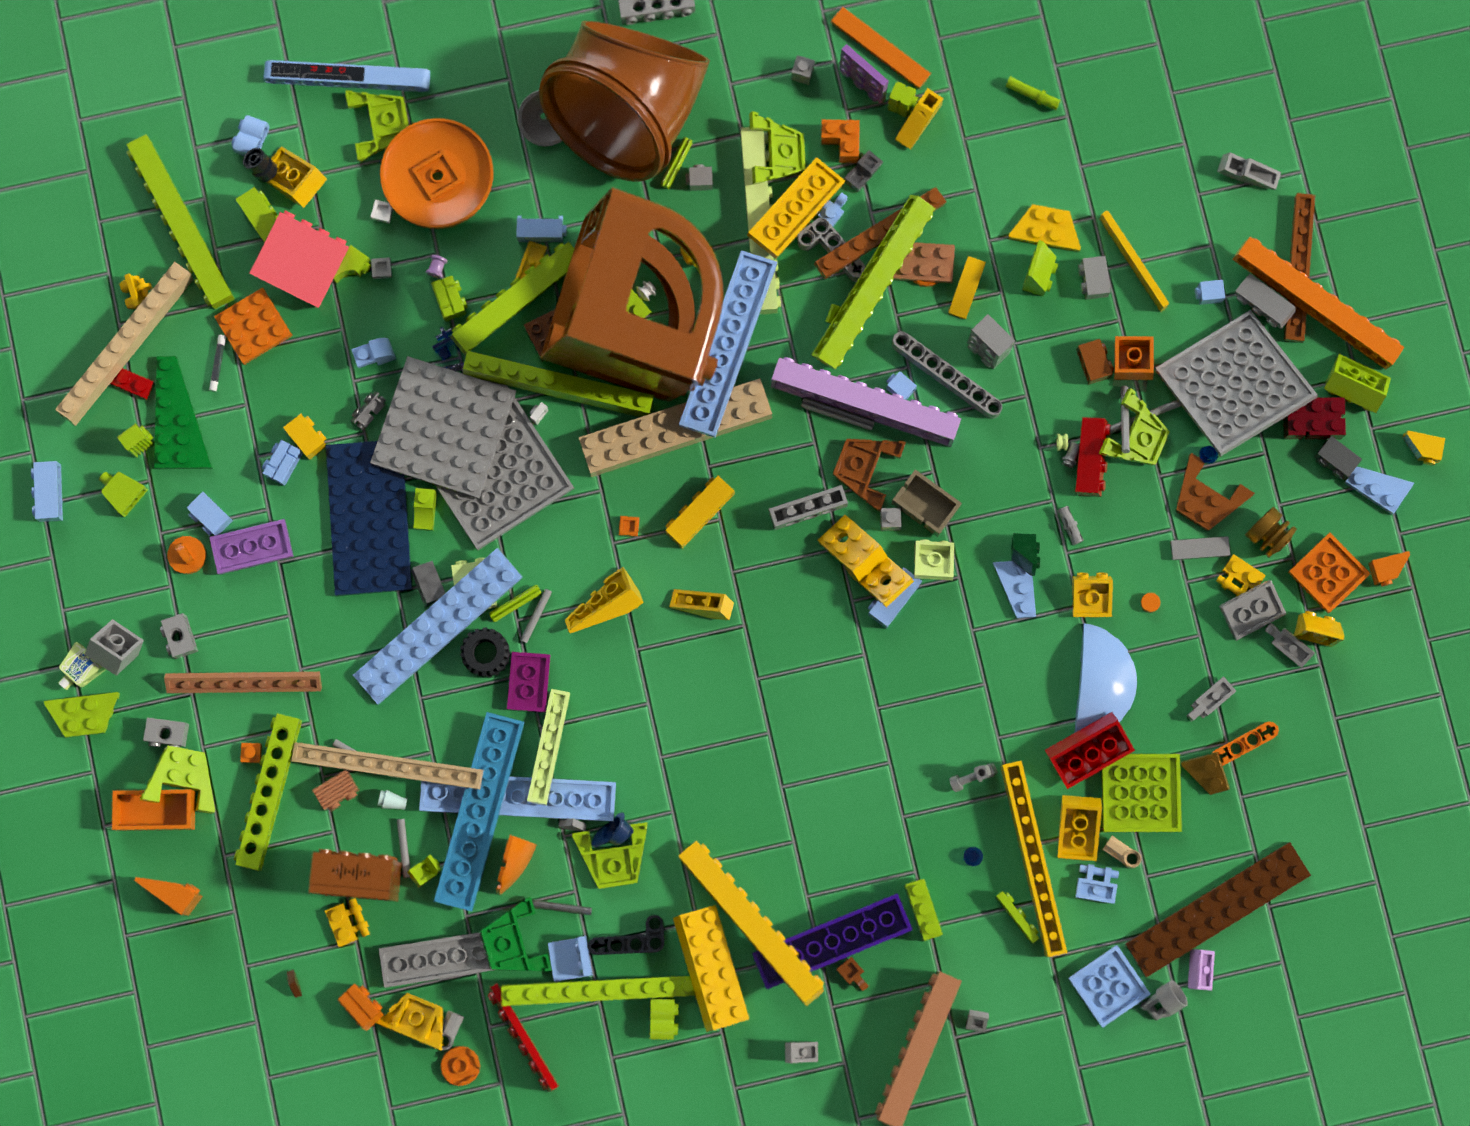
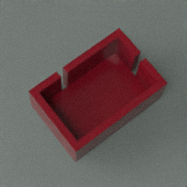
[1283,398,1346,440]

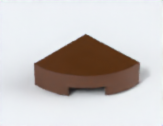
[287,969,302,998]

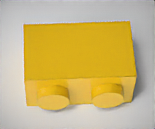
[283,414,326,460]

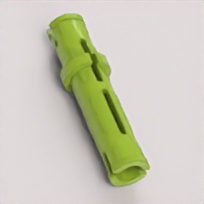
[1005,76,1061,111]

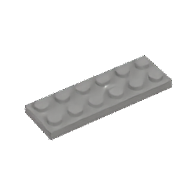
[379,932,492,988]

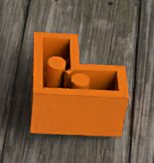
[821,119,859,163]

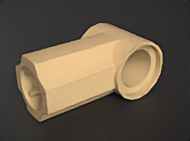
[1102,836,1141,869]

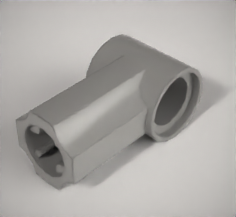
[442,1010,464,1051]

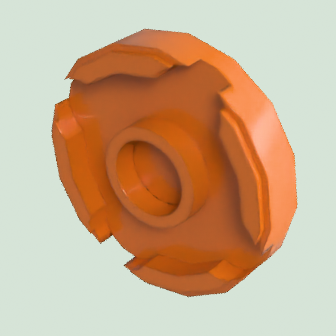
[441,1046,480,1086]

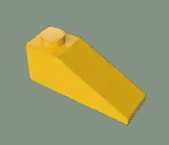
[669,589,734,620]

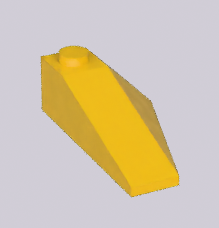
[565,567,644,634]

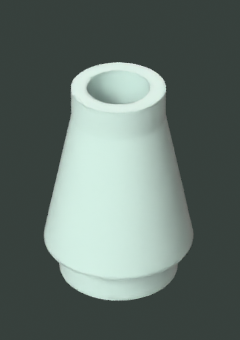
[377,790,407,810]

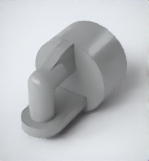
[1140,980,1188,1020]

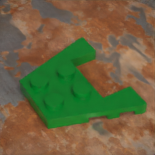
[479,897,552,972]

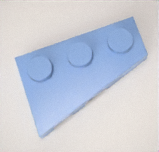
[1344,466,1414,515]
[992,561,1036,619]

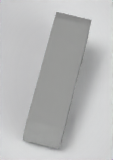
[798,218,865,282]

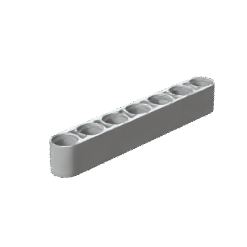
[892,332,1002,419]

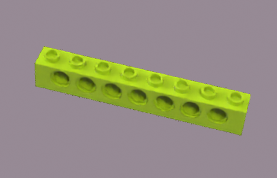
[234,713,302,871]

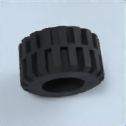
[460,628,510,678]

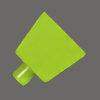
[99,471,148,517]

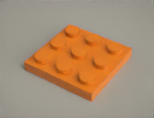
[214,287,293,365]
[1288,533,1371,614]

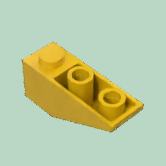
[895,88,943,150]

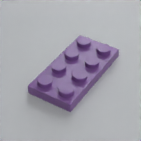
[209,519,294,575]

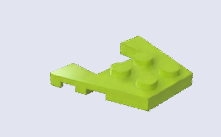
[345,90,409,162]
[749,111,806,184]
[1099,388,1170,466]
[140,745,215,814]
[572,822,648,889]

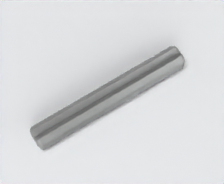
[802,397,875,430]

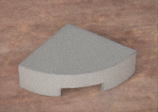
[558,818,586,831]

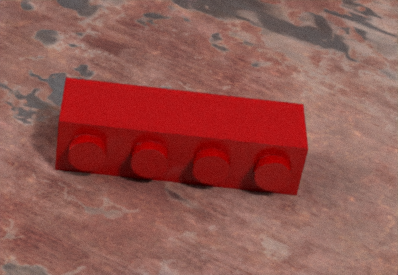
[1075,417,1111,497]

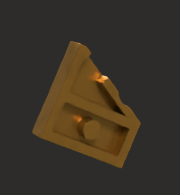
[1181,752,1230,795]

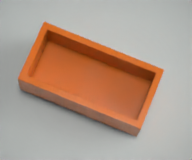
[112,789,195,831]

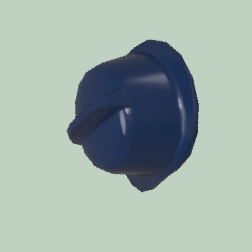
[591,812,634,848]

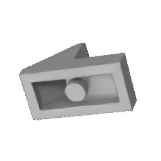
[785,1042,818,1063]

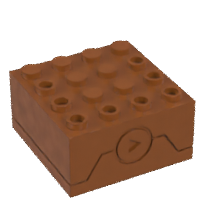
[309,849,402,902]

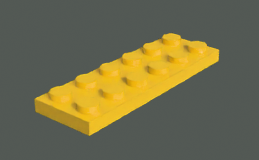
[747,157,845,259]

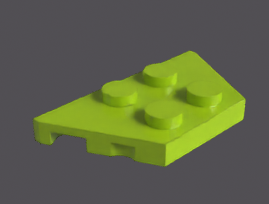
[44,692,120,738]

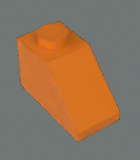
[1368,551,1410,587]

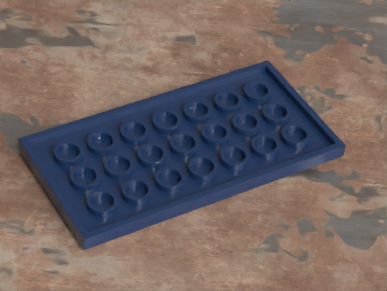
[326,441,412,596]

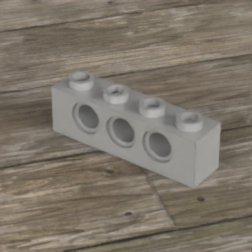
[618,0,695,25]
[769,485,848,530]

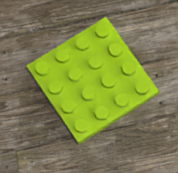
[1102,754,1182,832]

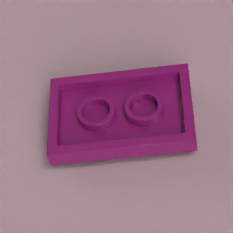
[507,652,551,713]

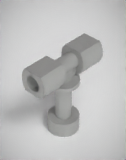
[949,763,998,792]

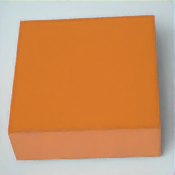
[619,516,640,537]

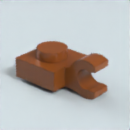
[837,957,869,991]

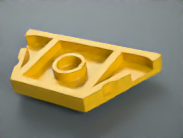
[1008,204,1081,252]
[375,993,443,1051]

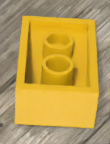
[267,146,327,208]
[1294,611,1344,647]
[1057,795,1102,861]

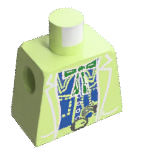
[58,642,106,690]

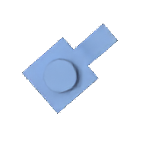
[818,193,848,227]

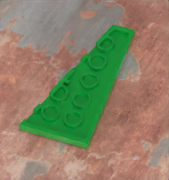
[154,356,213,469]

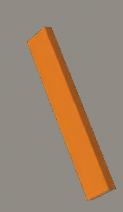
[831,7,931,89]

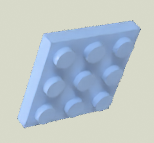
[1068,945,1151,1028]

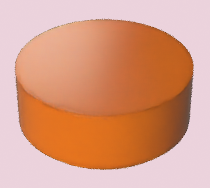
[1140,593,1161,613]

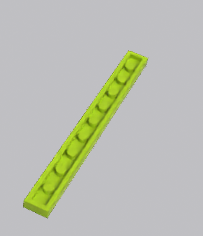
[501,976,695,1006]

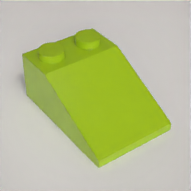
[1022,240,1058,297]

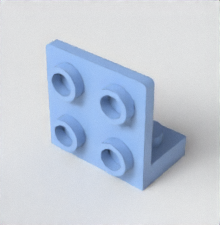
[548,936,593,982]

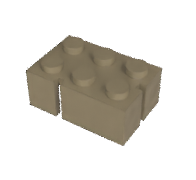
[891,470,962,537]

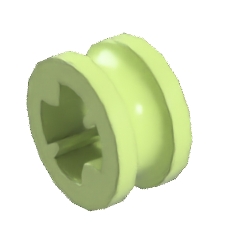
[1056,434,1068,451]

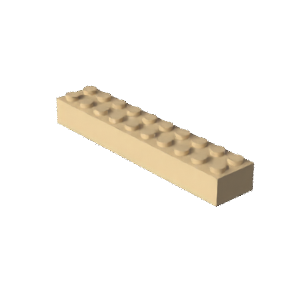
[579,379,772,477]

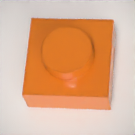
[240,743,262,763]

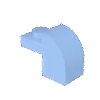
[351,338,396,368]

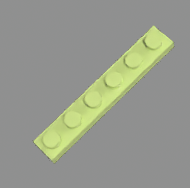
[527,689,570,806]

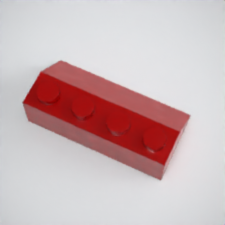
[1045,712,1135,789]

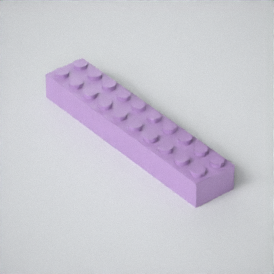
[771,357,961,447]

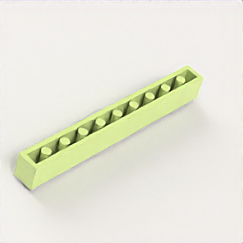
[741,127,781,315]

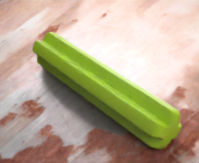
[661,137,692,189]
[489,585,542,622]

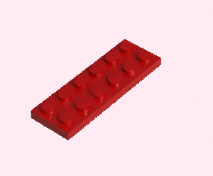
[487,984,558,1092]

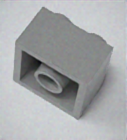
[85,619,144,676]

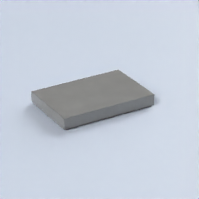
[1219,580,1286,641]

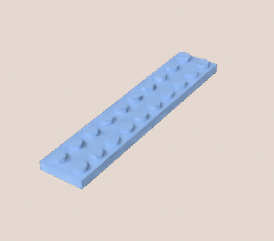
[679,250,777,438]
[353,548,523,704]
[419,777,616,821]

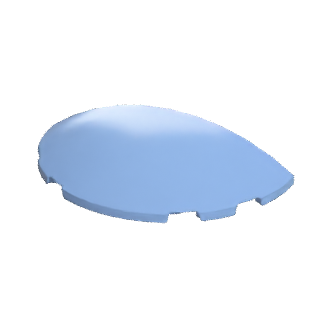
[1074,623,1137,733]

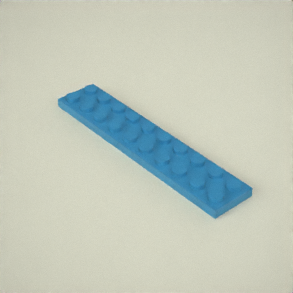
[434,712,525,912]

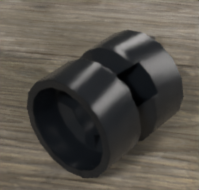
[243,148,278,183]

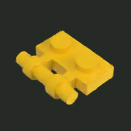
[1216,554,1266,597]
[325,898,370,947]

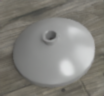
[517,90,562,146]

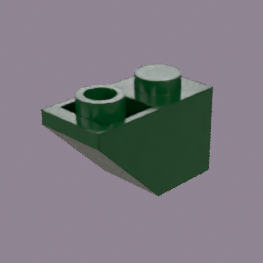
[1011,533,1040,576]

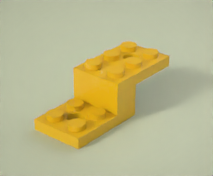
[817,515,914,607]

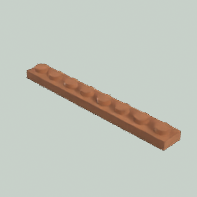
[164,672,322,693]

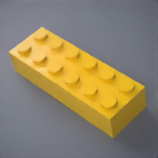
[673,905,749,1032]

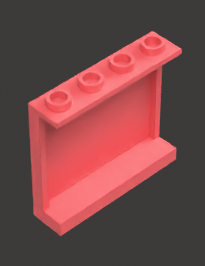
[249,210,349,308]

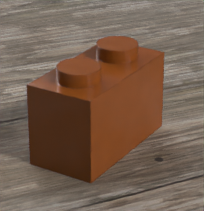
[1076,339,1114,385]

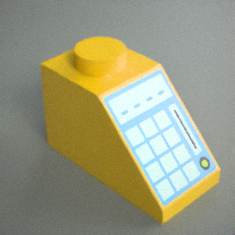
[1402,430,1445,465]

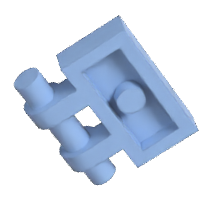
[1075,864,1119,904]

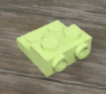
[914,539,954,581]

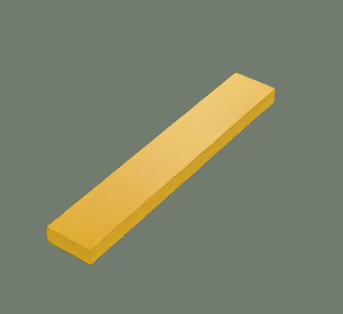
[1099,211,1169,312]

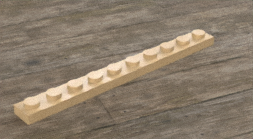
[291,742,483,790]

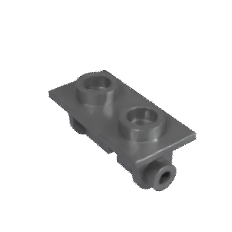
[350,392,386,429]

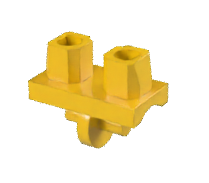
[119,273,152,309]

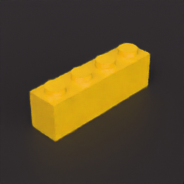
[665,476,735,549]

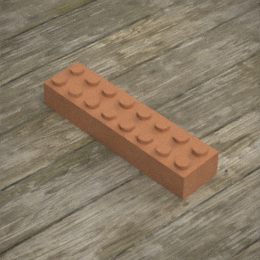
[875,971,962,1126]

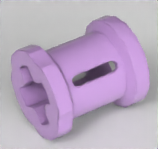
[426,255,448,279]

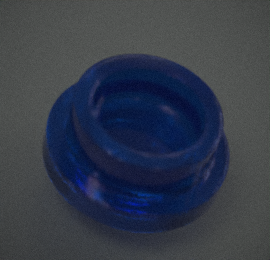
[1199,446,1218,464]
[963,847,983,866]

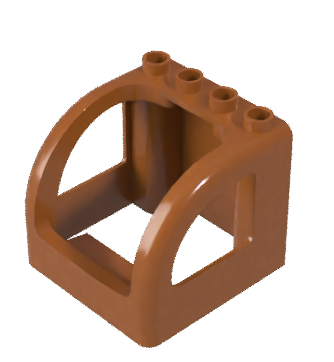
[540,187,723,401]

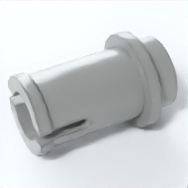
[1062,442,1080,468]

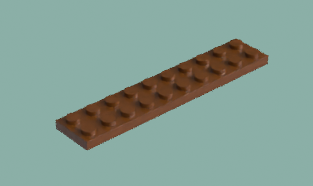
[1125,842,1311,978]

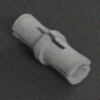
[1057,506,1084,545]

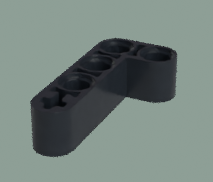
[587,915,665,955]

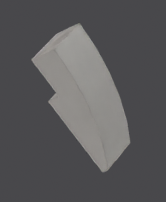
[1218,152,1281,190]

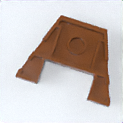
[833,439,906,512]
[1175,453,1254,531]

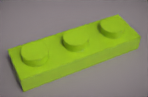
[995,891,1039,943]

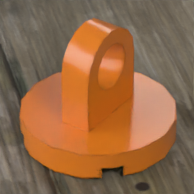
[167,536,206,574]

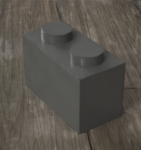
[1314,436,1362,480]

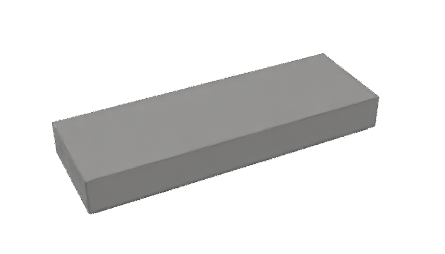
[1170,536,1230,560]

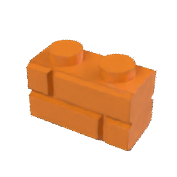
[338,984,384,1031]

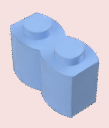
[231,115,270,156]

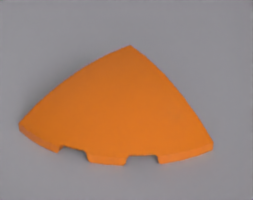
[496,835,537,895]

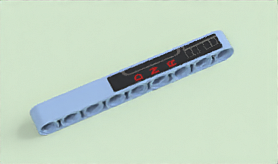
[263,60,430,92]

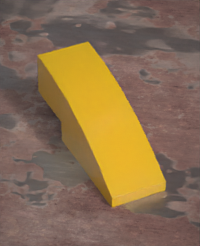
[948,256,986,320]

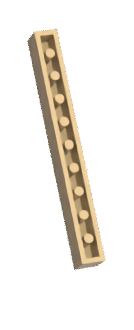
[55,262,194,426]

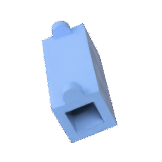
[517,216,567,242]

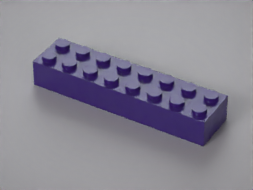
[752,893,912,990]

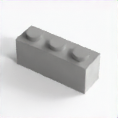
[1235,274,1296,329]

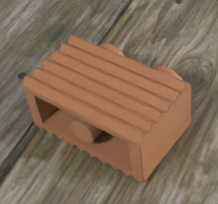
[313,770,360,812]

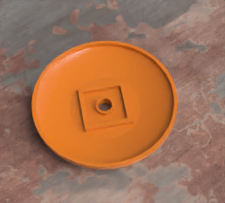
[380,118,494,229]

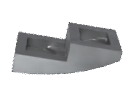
[844,150,883,193]

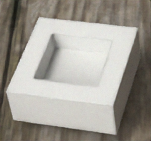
[371,200,394,224]
[530,402,549,425]

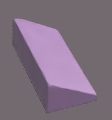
[1188,949,1215,991]

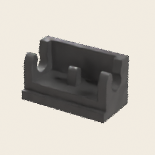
[411,561,445,607]

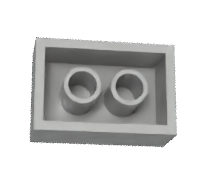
[967,314,1015,369]

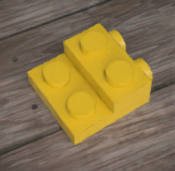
[1072,572,1113,617]

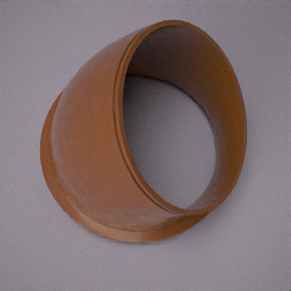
[539,21,710,182]

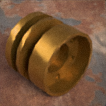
[1245,506,1297,558]

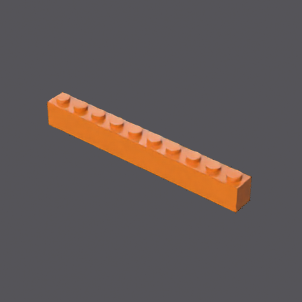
[1232,237,1404,370]

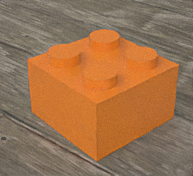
[1114,336,1154,380]

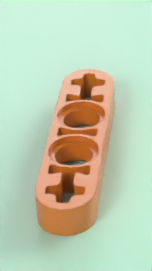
[1212,722,1279,766]

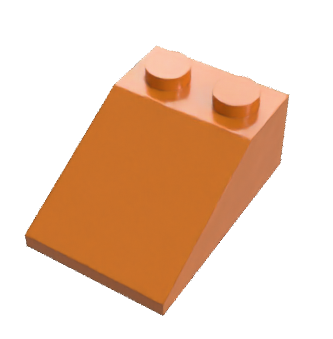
[134,877,203,916]

